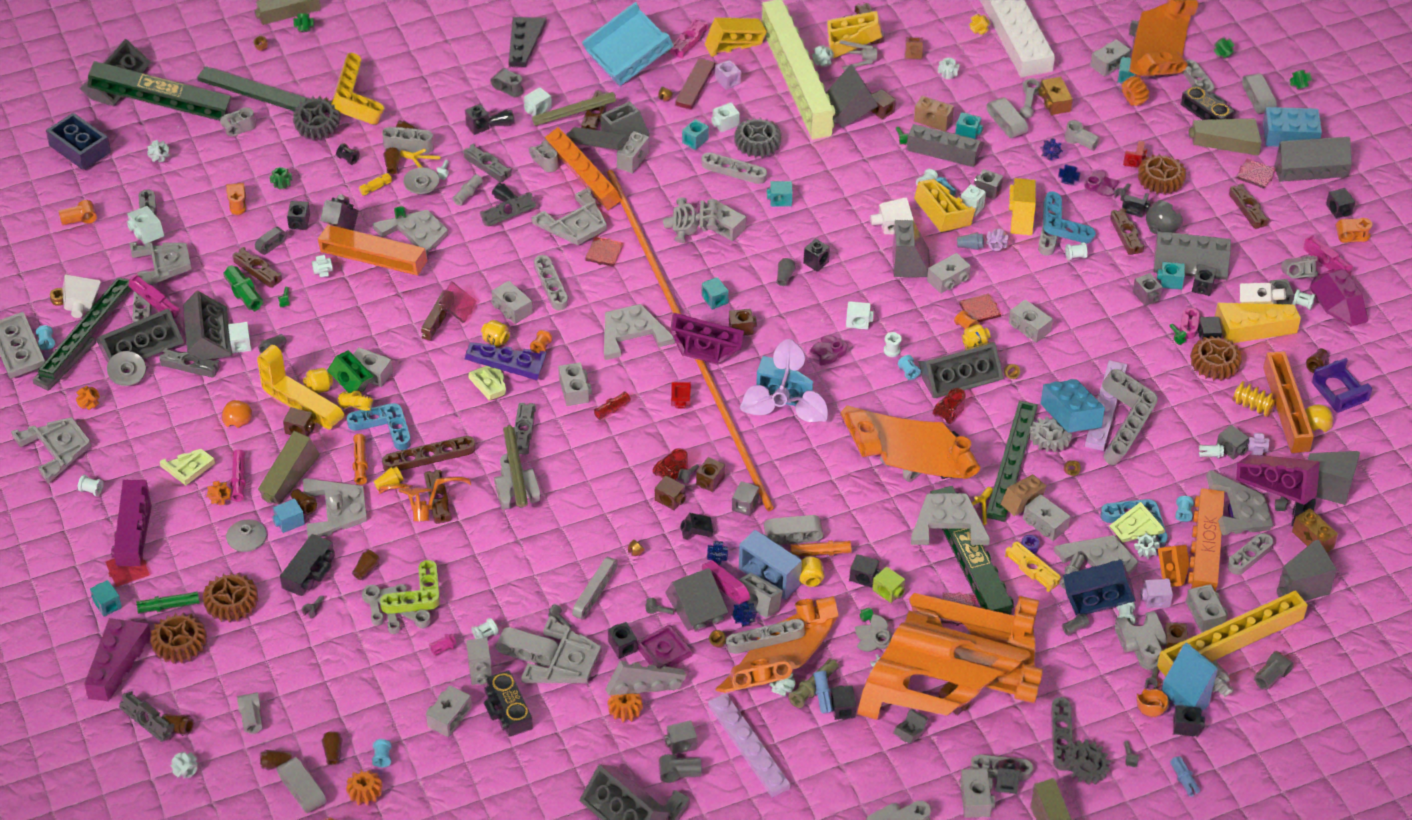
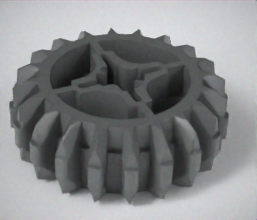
[293,96,340,141]
[734,117,782,158]

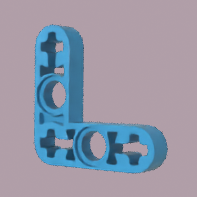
[1043,191,1096,244]
[347,403,411,450]
[1101,499,1167,550]

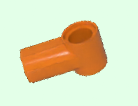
[58,200,97,225]

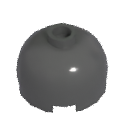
[1146,200,1183,234]

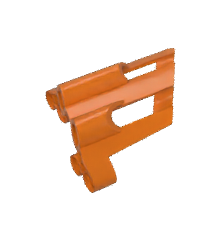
[909,593,1043,703]
[857,611,1031,720]

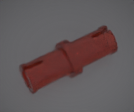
[594,391,631,420]

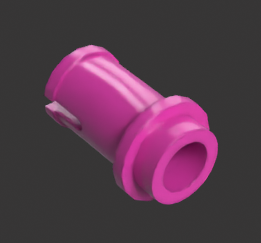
[429,634,457,656]

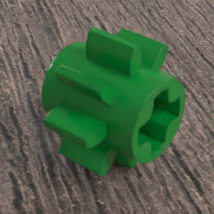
[293,13,314,32]
[1213,37,1235,58]
[1289,69,1312,89]
[269,167,292,189]

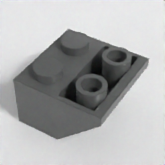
[601,101,650,137]

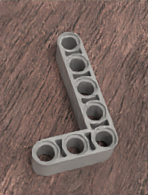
[1102,369,1158,465]

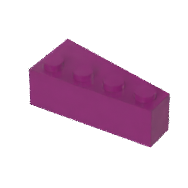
[1236,454,1320,505]
[111,480,152,566]
[84,618,151,702]

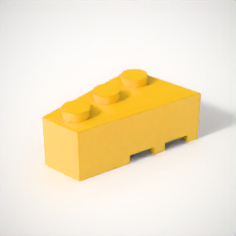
[827,11,882,58]
[704,17,767,57]
[1009,178,1036,235]
[914,179,975,232]

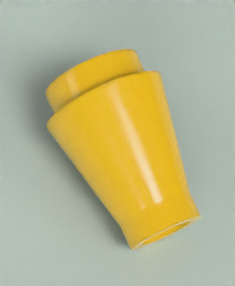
[373,466,404,491]

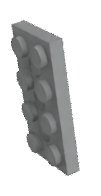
[0,312,45,379]

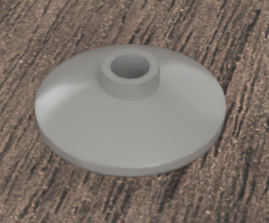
[403,168,439,194]
[107,351,146,386]
[226,520,266,552]

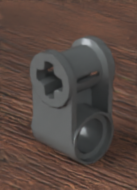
[490,68,524,97]

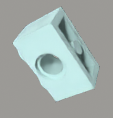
[127,206,164,244]

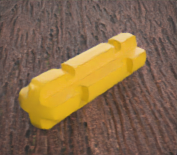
[359,173,392,196]

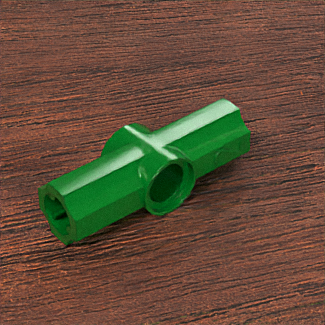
[223,265,263,311]

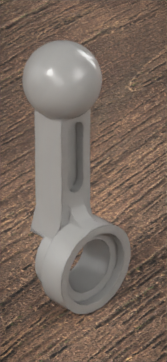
[1020,78,1040,118]

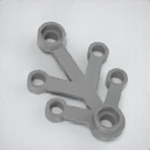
[362,584,431,634]

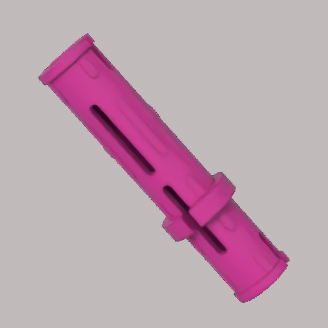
[230,449,246,502]

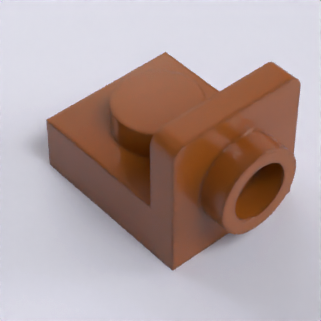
[905,37,923,59]

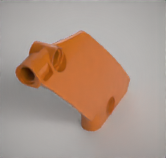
[1129,0,1198,76]
[840,405,980,479]
[715,596,838,693]

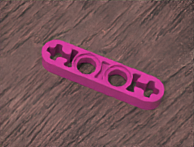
[702,560,750,604]

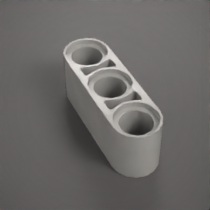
[1242,73,1276,114]
[987,97,1028,138]
[382,127,434,154]
[764,515,823,545]
[495,627,558,666]
[276,757,327,813]

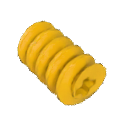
[1232,381,1276,417]

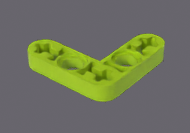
[380,560,440,614]

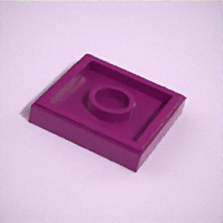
[637,624,692,669]

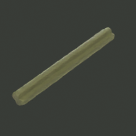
[532,92,616,126]
[503,425,528,508]

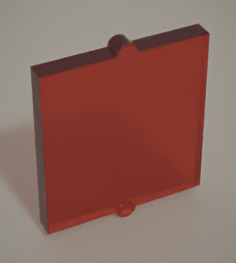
[585,237,623,267]
[959,293,1001,322]
[105,558,150,587]

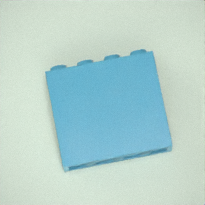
[582,2,674,87]

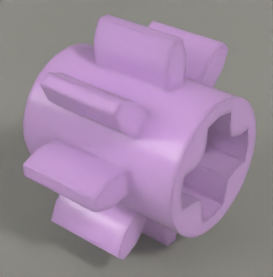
[986,229,1009,251]
[1247,433,1269,455]

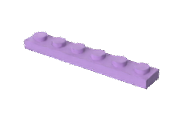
[1085,360,1127,451]
[708,693,790,798]

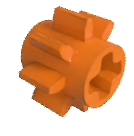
[76,385,100,410]
[206,481,232,505]

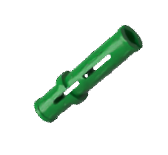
[136,591,200,614]

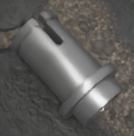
[1062,614,1089,636]

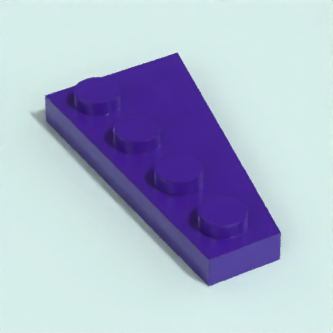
[465,342,547,380]

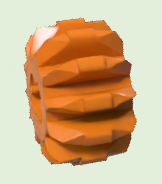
[1121,76,1149,106]
[607,693,643,723]
[346,769,383,806]

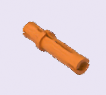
[352,434,368,485]
[790,540,851,556]

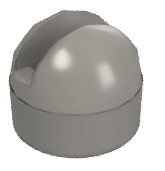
[326,494,343,511]

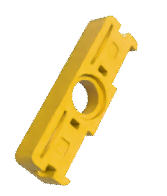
[1005,542,1061,592]

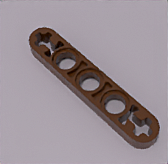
[382,436,476,471]

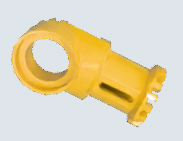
[338,391,373,411]

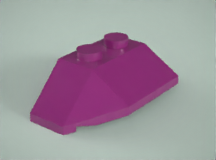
[1310,269,1368,326]
[670,313,744,364]

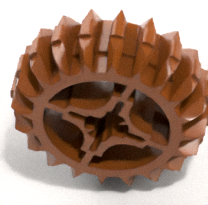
[1138,153,1186,195]
[1190,336,1242,381]
[203,571,258,623]
[150,612,207,664]

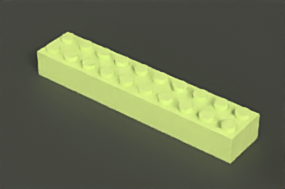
[762,0,835,139]

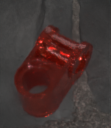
[933,388,966,424]
[652,448,688,480]

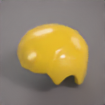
[1305,404,1334,432]

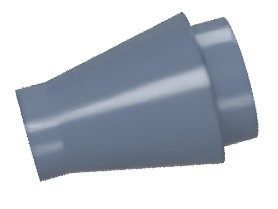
[957,232,984,250]

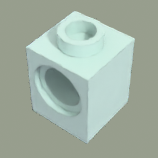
[524,87,552,116]
[711,103,740,132]
[961,185,986,217]
[846,301,874,329]
[228,322,251,353]

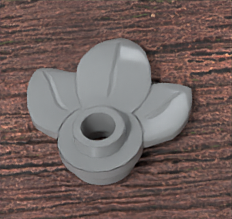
[855,614,892,652]

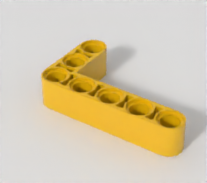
[331,53,384,125]
[257,345,344,430]

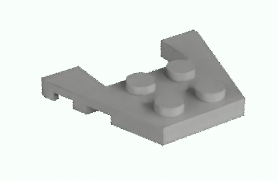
[531,187,607,245]
[373,210,448,256]
[130,243,191,285]
[604,304,675,360]
[11,417,91,483]
[1206,471,1273,535]
[303,478,367,538]
[911,493,990,545]
[1054,535,1138,575]
[522,616,601,683]

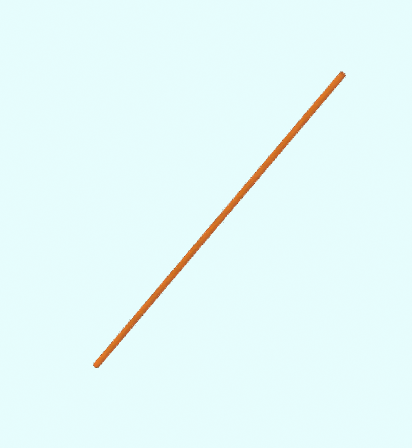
[607,170,774,511]

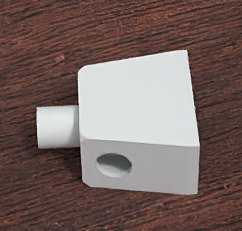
[870,198,914,234]
[63,275,100,318]
[1240,283,1286,304]

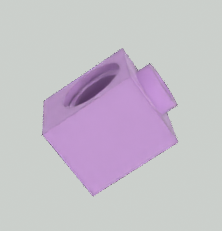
[715,59,741,90]
[1140,579,1173,608]

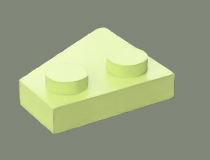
[468,366,506,401]
[160,449,215,486]
[1109,502,1165,543]

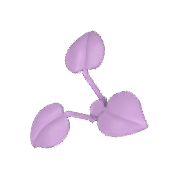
[740,339,828,422]

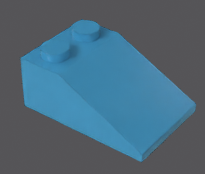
[756,356,813,406]
[1162,642,1218,711]

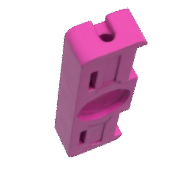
[670,18,708,58]
[1303,235,1353,276]
[128,273,180,319]

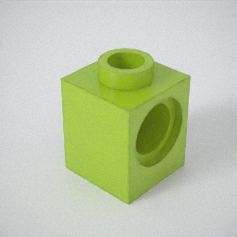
[872,566,905,603]

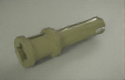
[788,658,839,708]

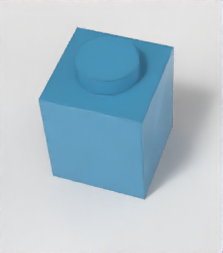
[272,499,305,533]

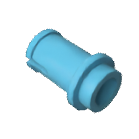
[936,177,957,196]

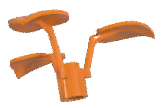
[379,476,471,521]

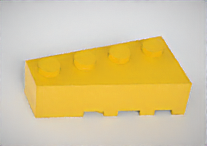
[1215,303,1301,343]

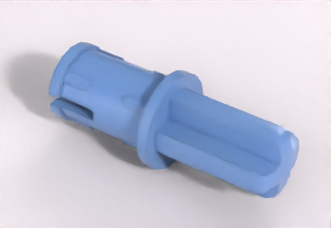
[813,671,833,714]
[1170,756,1200,797]

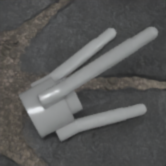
[840,40,877,70]

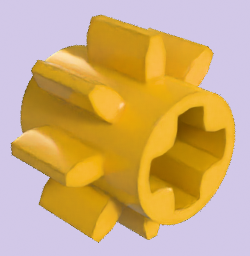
[969,14,990,35]

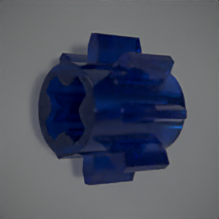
[1040,138,1063,161]
[1058,165,1080,185]
[707,541,728,566]
[732,601,758,627]

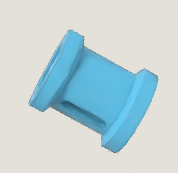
[36,325,55,350]
[897,355,921,380]
[1175,496,1194,522]
[372,739,392,768]

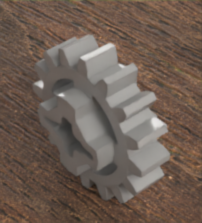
[1030,416,1072,452]
[1203,656,1234,697]

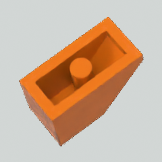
[1158,544,1190,587]

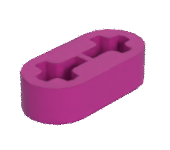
[1180,308,1200,339]

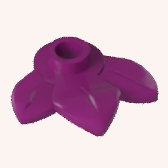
[1084,170,1119,196]
[810,335,847,366]

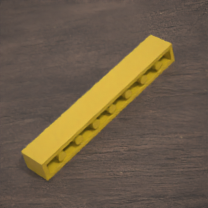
[1157,590,1307,677]

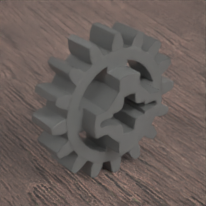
[1064,739,1111,785]

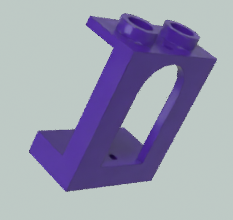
[1311,358,1372,413]

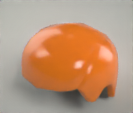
[222,400,252,428]
[1136,689,1169,717]

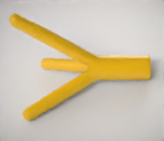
[400,149,441,168]
[971,487,993,525]

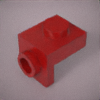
[1123,140,1147,168]
[671,382,691,409]

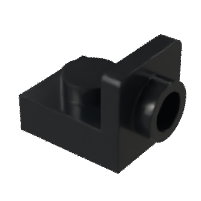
[1122,193,1151,218]
[1291,499,1316,526]
[680,512,713,540]
[996,759,1020,794]

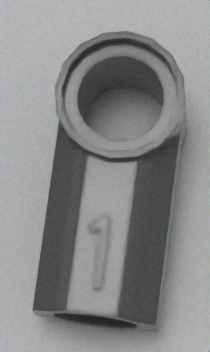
[1254,651,1294,689]
[659,754,701,783]

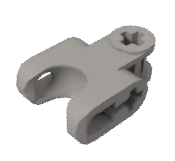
[494,453,540,510]
[1115,611,1166,670]
[866,801,931,820]

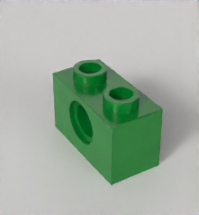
[327,350,374,393]

